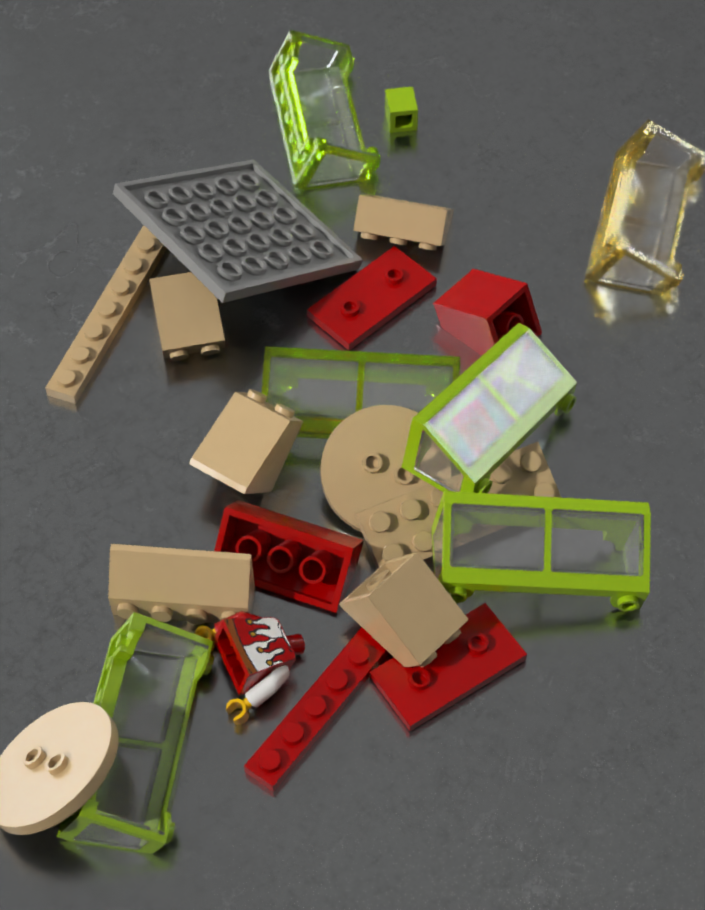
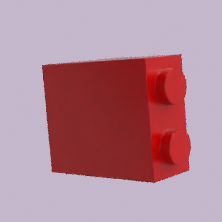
[433,269,542,356]

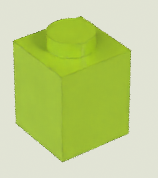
[385,86,418,133]

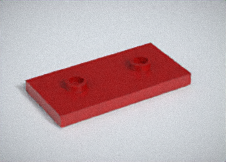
[307,246,437,351]
[370,603,527,731]

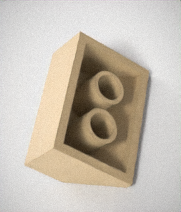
[353,194,454,250]

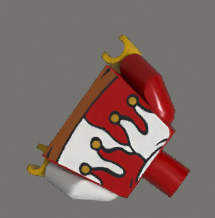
[194,611,305,725]

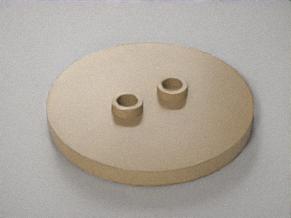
[320,405,454,532]
[0,702,119,835]

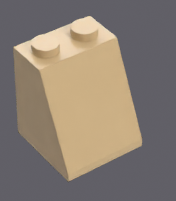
[149,272,225,361]
[189,389,303,494]
[339,552,468,667]

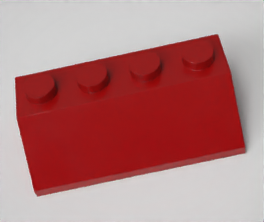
[214,500,364,613]

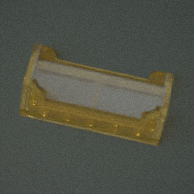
[585,119,705,296]

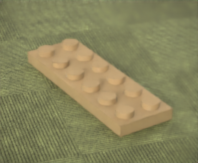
[354,442,562,569]

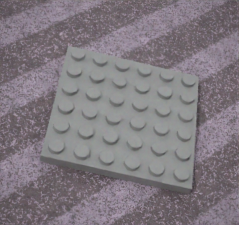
[113,159,363,303]

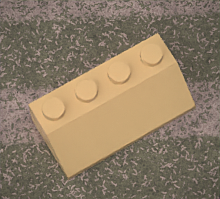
[108,544,255,625]

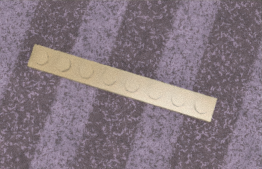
[45,225,167,404]

